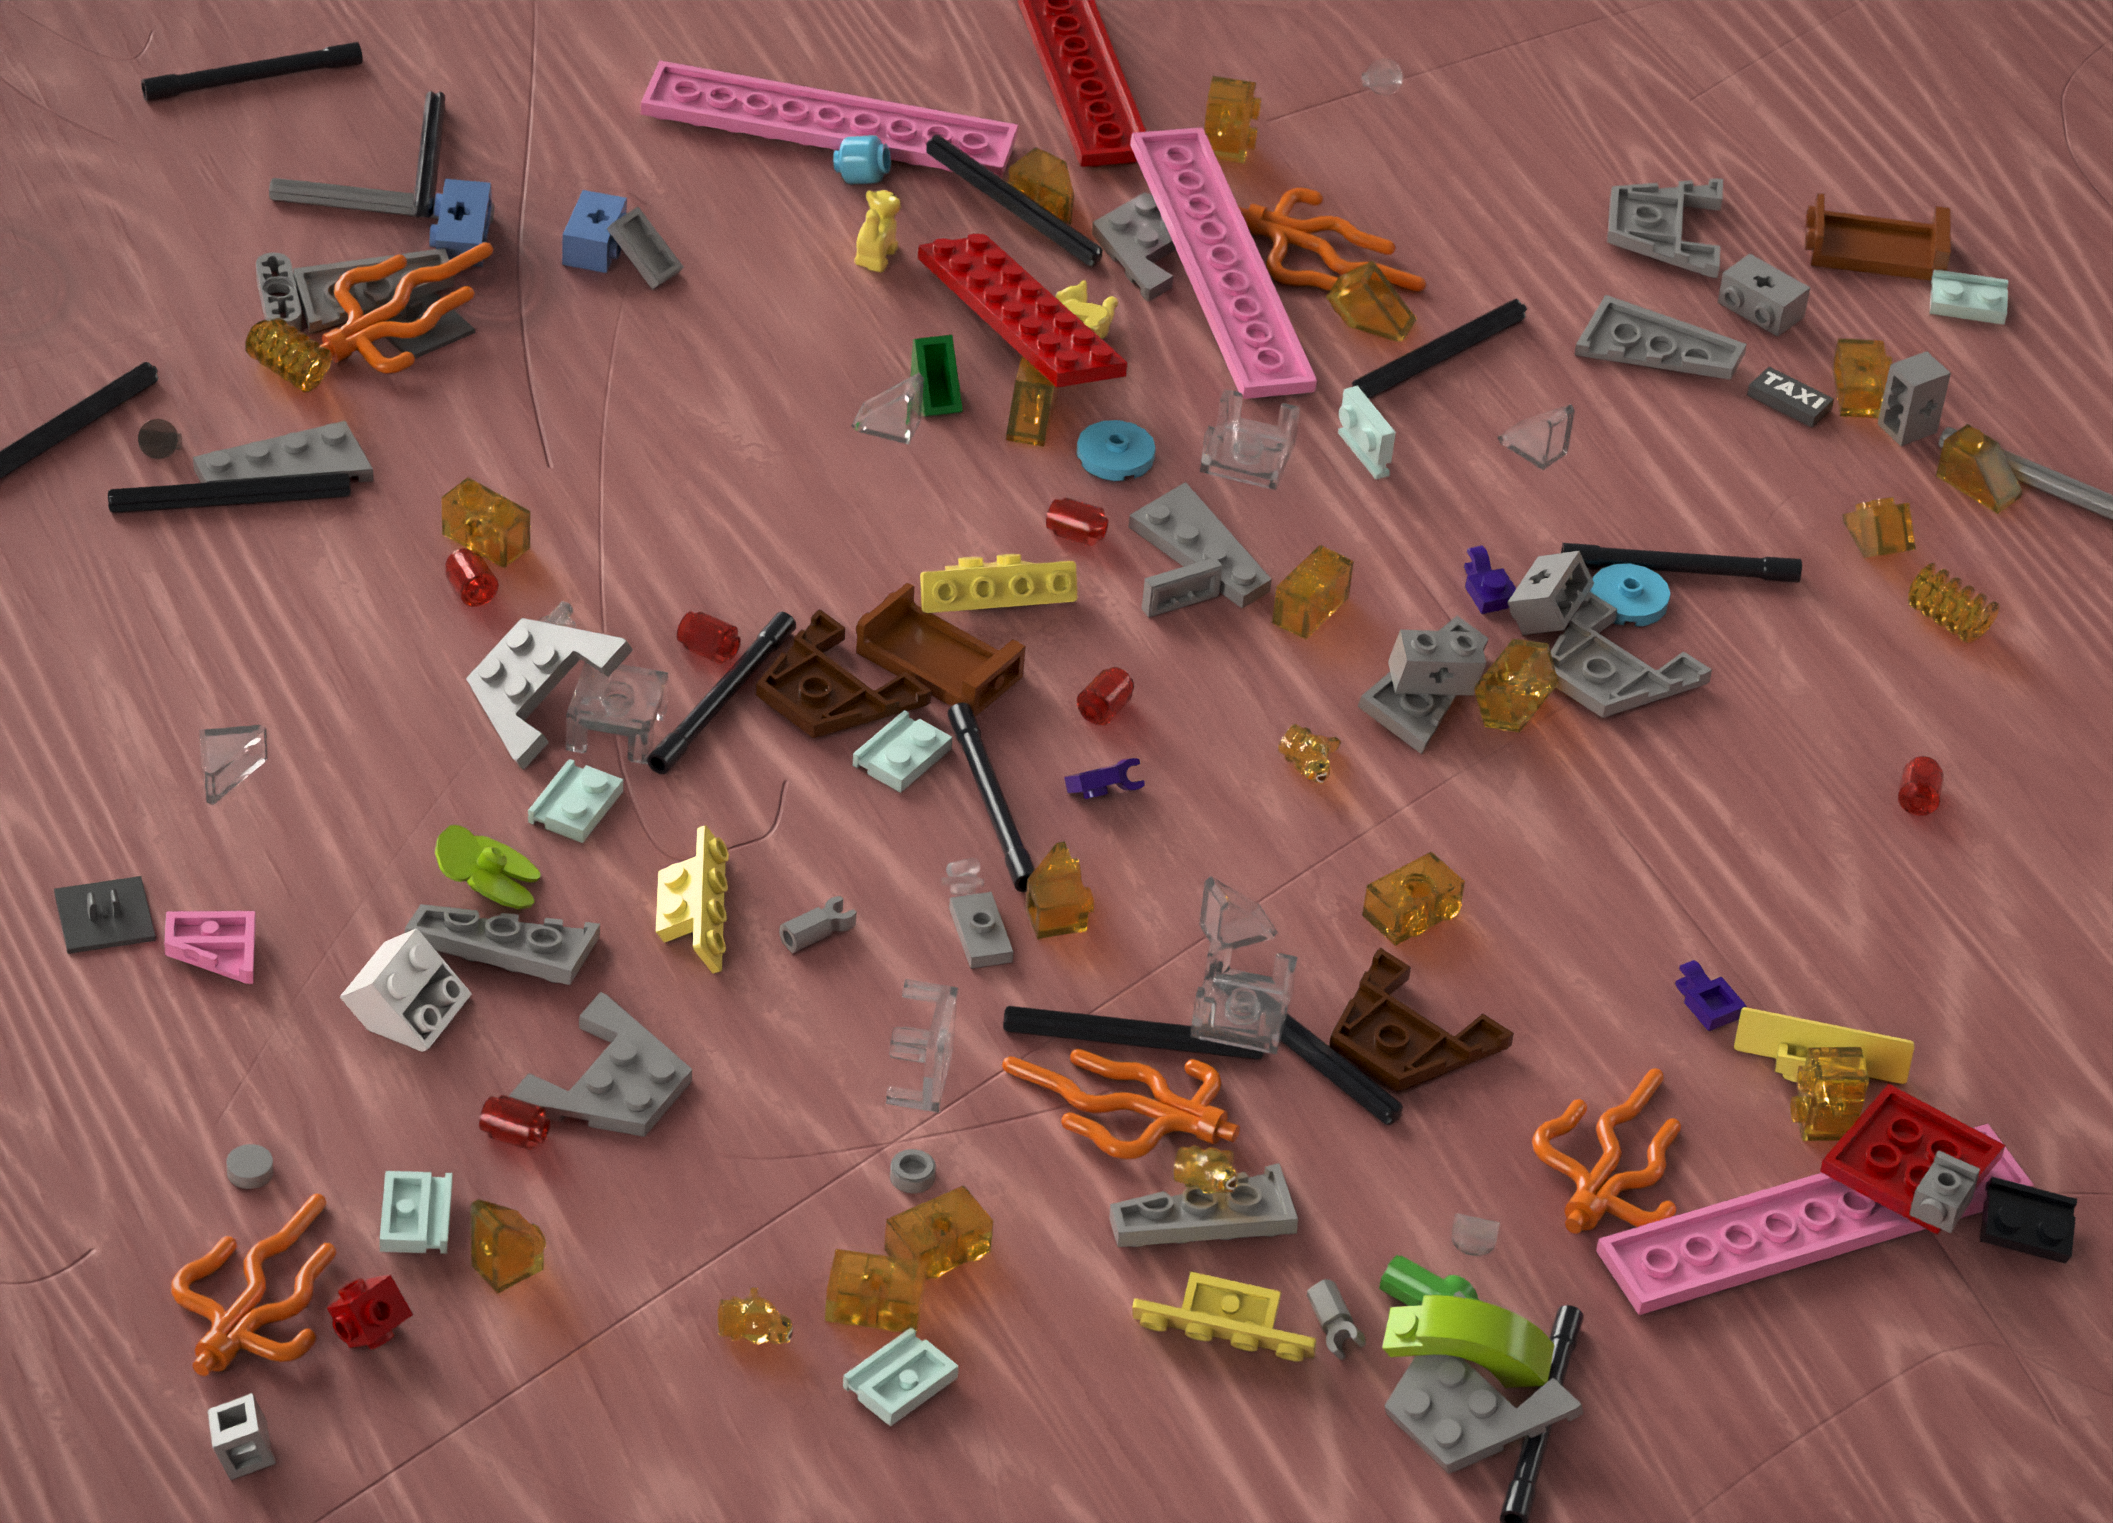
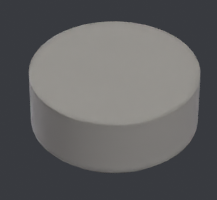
[227,1144,273,1189]
[890,1149,936,1193]

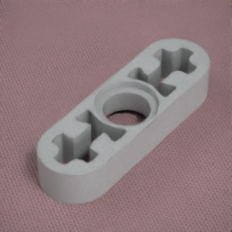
[256,252,302,337]

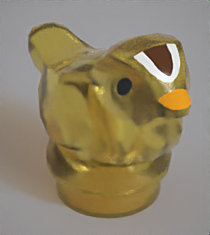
[1278,724,1341,784]
[1174,1145,1238,1194]
[717,1287,793,1344]

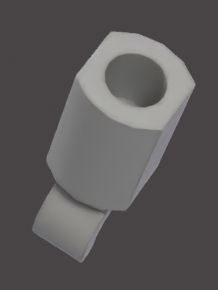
[779,896,857,954]
[1307,1279,1366,1360]

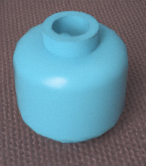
[833,135,891,185]

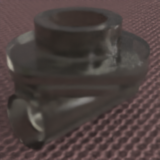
[138,419,182,459]

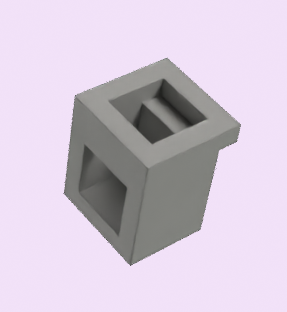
[1909,1151,1980,1233]
[208,1393,276,1480]

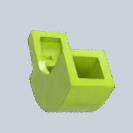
[1382,1295,1555,1388]

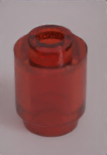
[1046,497,1109,546]
[445,548,499,607]
[676,611,741,664]
[1077,667,1134,725]
[1898,756,1944,816]
[479,1095,550,1150]

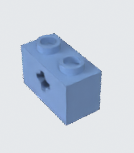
[429,179,492,267]
[562,190,627,273]

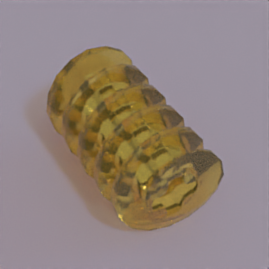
[245,318,332,392]
[1908,563,2000,643]

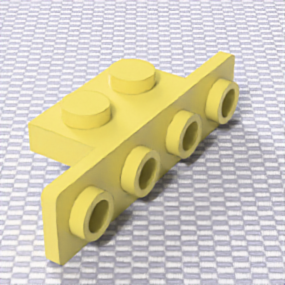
[920,554,1077,613]
[656,825,729,974]
[1734,1007,1914,1092]
[1132,1271,1316,1362]

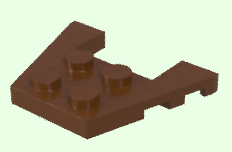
[756,609,932,738]
[1329,948,1514,1092]

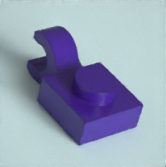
[1464,545,1516,614]
[1064,758,1145,799]
[1675,960,1747,1032]

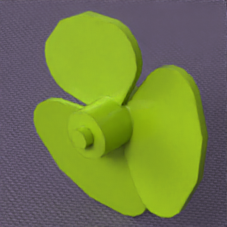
[435,824,541,909]

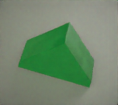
[910,334,963,417]

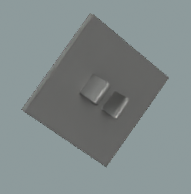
[385,292,475,359]
[54,876,156,954]

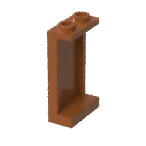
[1804,193,1951,281]
[855,583,1026,717]

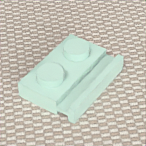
[1930,269,2008,325]
[1338,386,1396,480]
[852,710,952,793]
[528,759,623,843]
[379,1171,452,1254]
[843,1328,959,1427]

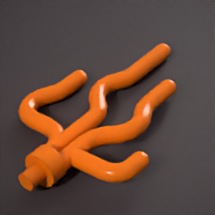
[1238,187,1426,292]
[312,242,493,374]
[1002,1049,1240,1160]
[1532,1068,1681,1234]
[171,1193,336,1376]

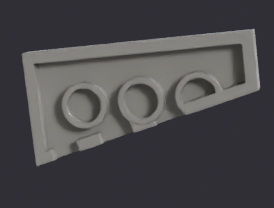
[293,248,454,334]
[1575,295,1747,380]
[193,421,373,483]
[1128,482,1272,608]
[1357,616,1489,754]
[405,904,600,985]
[1109,1163,1298,1247]

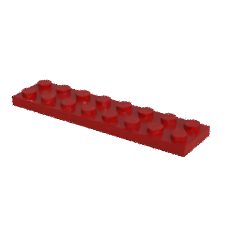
[1017,0,1147,167]
[918,233,1128,388]

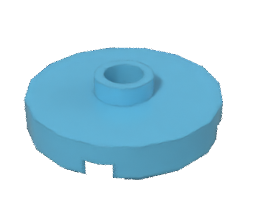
[1076,420,1156,481]
[1590,563,1671,626]

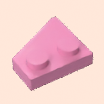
[165,911,256,984]

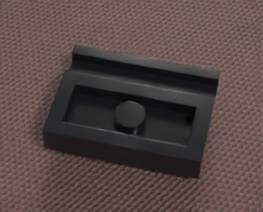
[1980,1177,2077,1264]

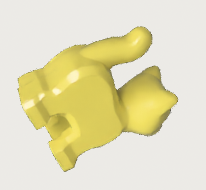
[855,190,901,272]
[1055,280,1118,339]

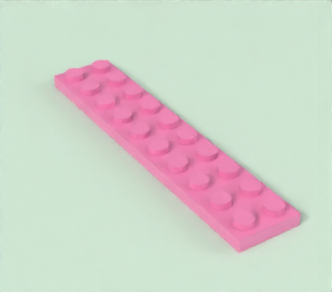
[641,61,1018,178]
[1130,127,1317,399]
[1596,1124,2034,1315]

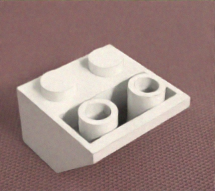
[340,928,472,1052]

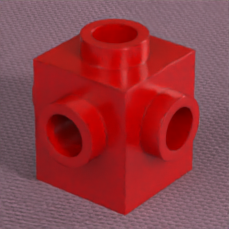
[327,1274,413,1349]

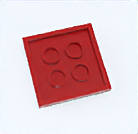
[1820,1083,2005,1235]

